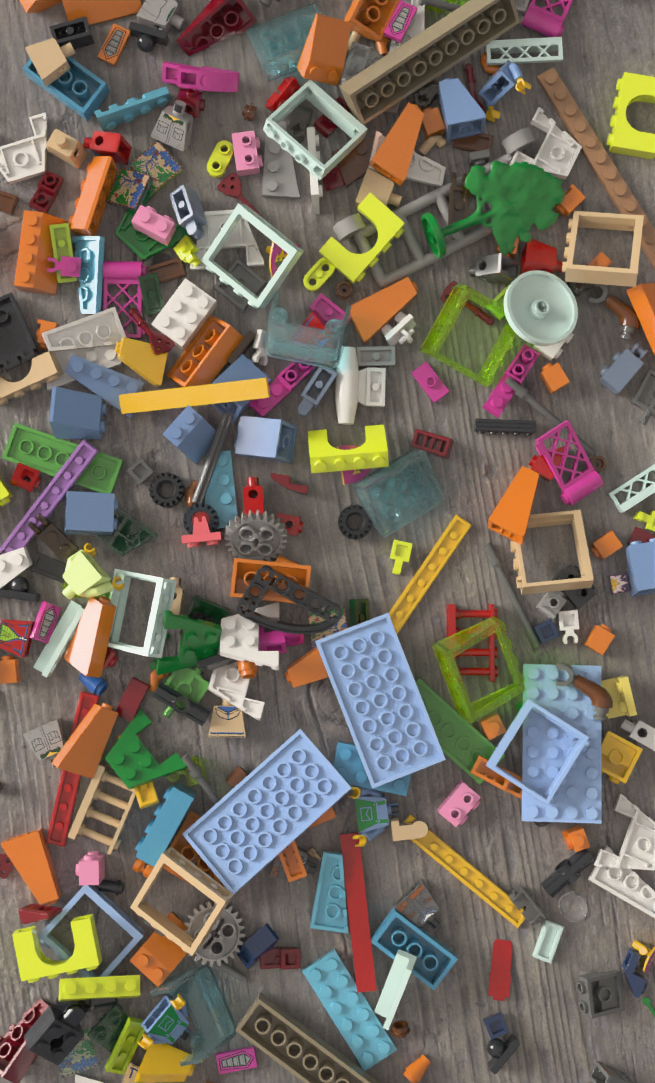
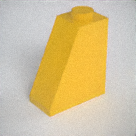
[115,337,168,387]
[134,1043,195,1083]

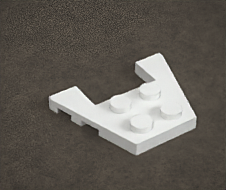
[509,107,582,180]
[0,113,48,184]
[190,210,264,271]
[220,602,280,670]
[208,652,265,721]
[594,794,655,870]

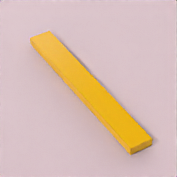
[119,377,270,414]
[389,514,472,634]
[403,814,525,928]

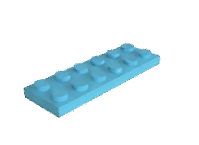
[302,949,397,1071]

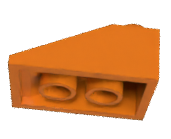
[297,13,352,86]
[129,911,198,987]

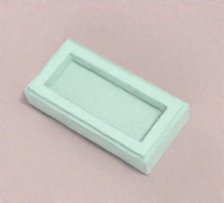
[532,919,564,964]

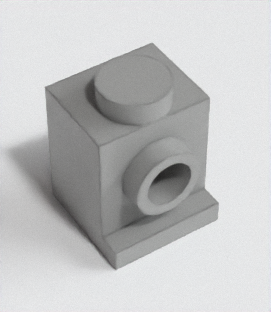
[535,591,567,619]

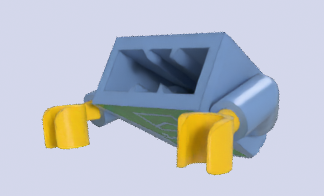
[479,60,531,122]
[347,786,399,847]
[138,994,190,1050]

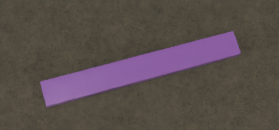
[0,439,100,555]

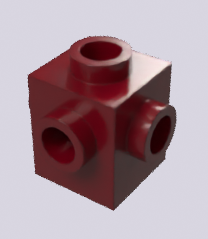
[177,88,205,118]

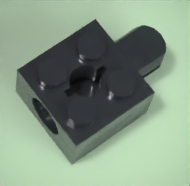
[24,1002,85,1066]

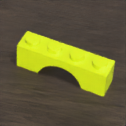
[59,975,140,1002]

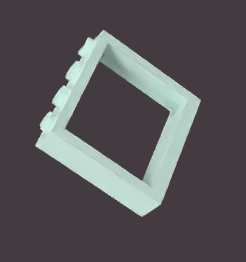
[263,80,368,180]
[201,203,304,309]
[108,569,177,658]

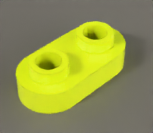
[207,140,234,178]
[303,257,335,292]

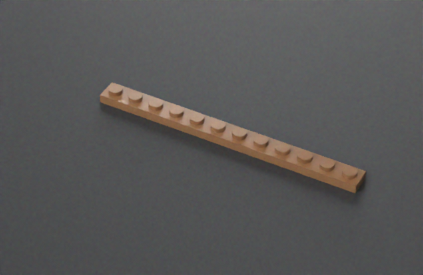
[536,67,655,269]

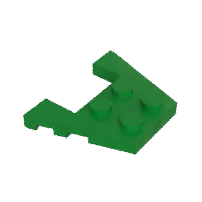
[115,186,191,261]
[156,610,222,675]
[105,709,187,790]

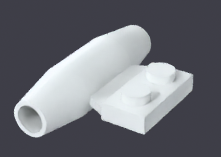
[335,347,386,425]

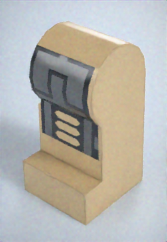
[390,818,428,841]

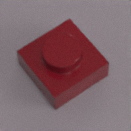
[322,167,345,192]

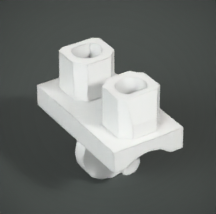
[381,311,416,346]

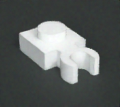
[252,329,276,366]
[557,610,579,644]

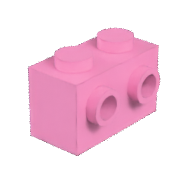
[232,130,263,177]
[131,205,176,246]
[437,780,481,827]
[76,851,105,885]

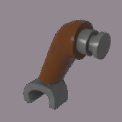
[588,284,641,341]
[555,662,613,720]

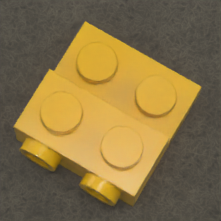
[601,731,643,785]

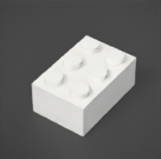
[151,278,218,350]

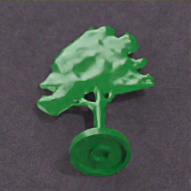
[421,160,565,259]

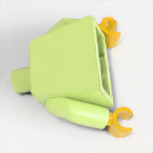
[62,543,124,599]

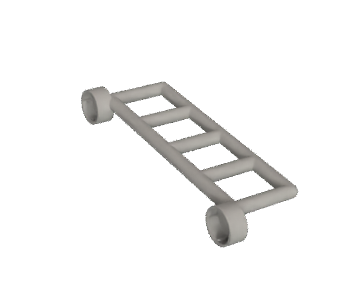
[333,127,536,288]

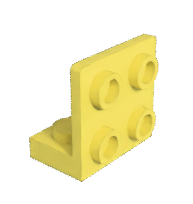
[601,676,637,721]

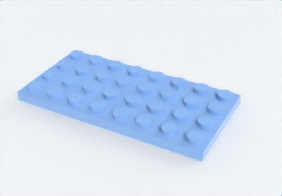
[315,613,446,789]
[522,664,602,824]
[182,729,352,894]

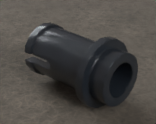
[99,879,125,896]

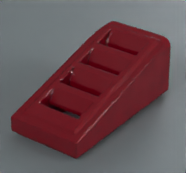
[410,429,454,459]
[18,904,62,924]

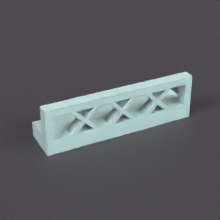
[484,37,563,65]
[608,464,655,513]
[33,600,85,678]
[374,949,417,1030]

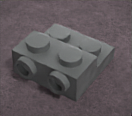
[576,970,625,1019]

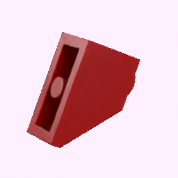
[528,446,570,482]

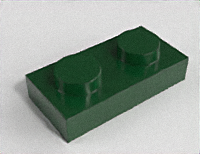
[138,273,164,315]
[186,594,230,625]
[349,599,369,627]

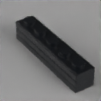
[474,418,536,436]

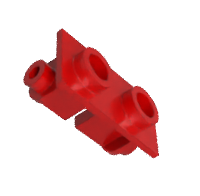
[265,76,301,112]

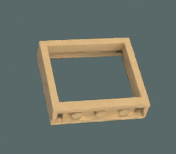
[562,211,644,287]
[510,510,594,595]
[130,847,234,956]

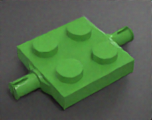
[163,665,210,719]

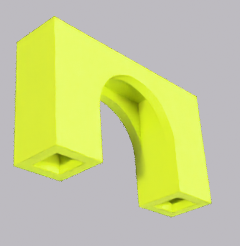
[607,72,655,160]
[319,192,405,284]
[308,424,389,473]
[12,914,102,983]

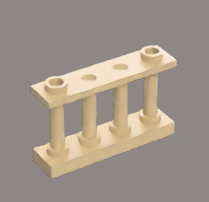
[68,762,136,855]

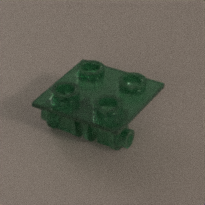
[87,1004,129,1053]

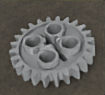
[225,510,287,562]
[183,901,245,967]

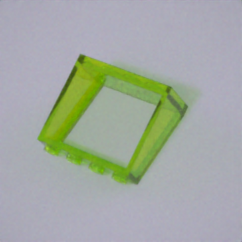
[419,283,516,387]
[432,617,526,724]

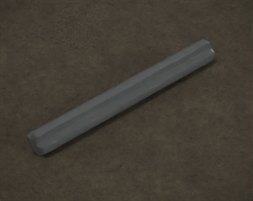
[192,413,233,504]

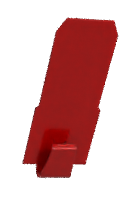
[488,939,512,1001]

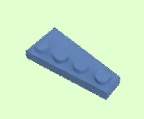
[65,354,144,419]

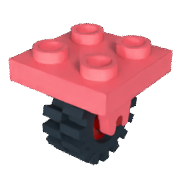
[181,503,224,548]

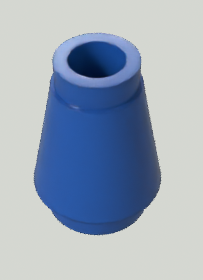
[78,673,108,696]

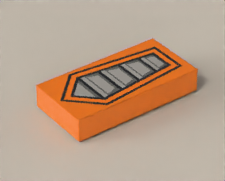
[97,23,131,67]

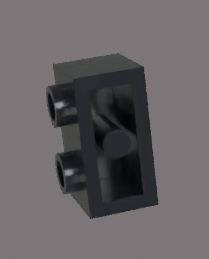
[49,16,95,49]
[551,565,596,609]

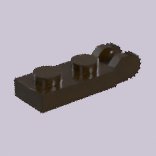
[448,172,469,225]
[28,513,79,563]

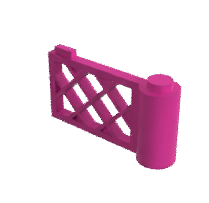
[521,0,573,37]
[103,261,147,338]
[534,420,603,506]

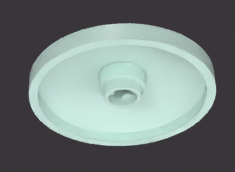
[504,270,578,346]

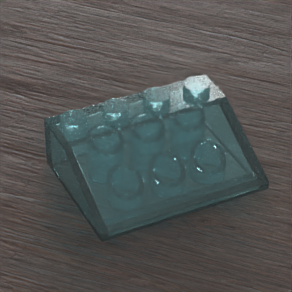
[245,2,322,82]
[352,448,446,539]

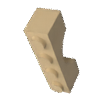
[0,351,64,406]

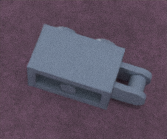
[169,184,207,240]
[598,342,648,395]
[298,363,338,417]

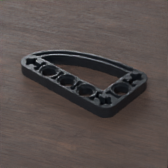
[237,565,342,634]

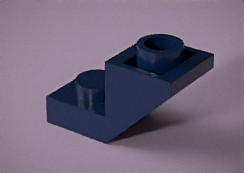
[237,923,279,969]
[622,948,647,998]

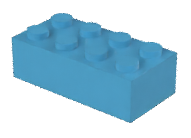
[23,39,110,122]
[333,740,411,796]
[135,782,197,867]
[371,906,458,990]

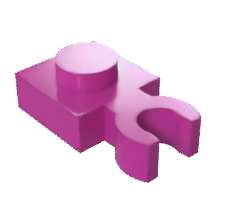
[47,256,81,277]

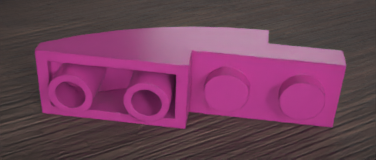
[162,61,239,92]
[482,343,540,418]
[249,351,317,418]
[259,626,304,654]

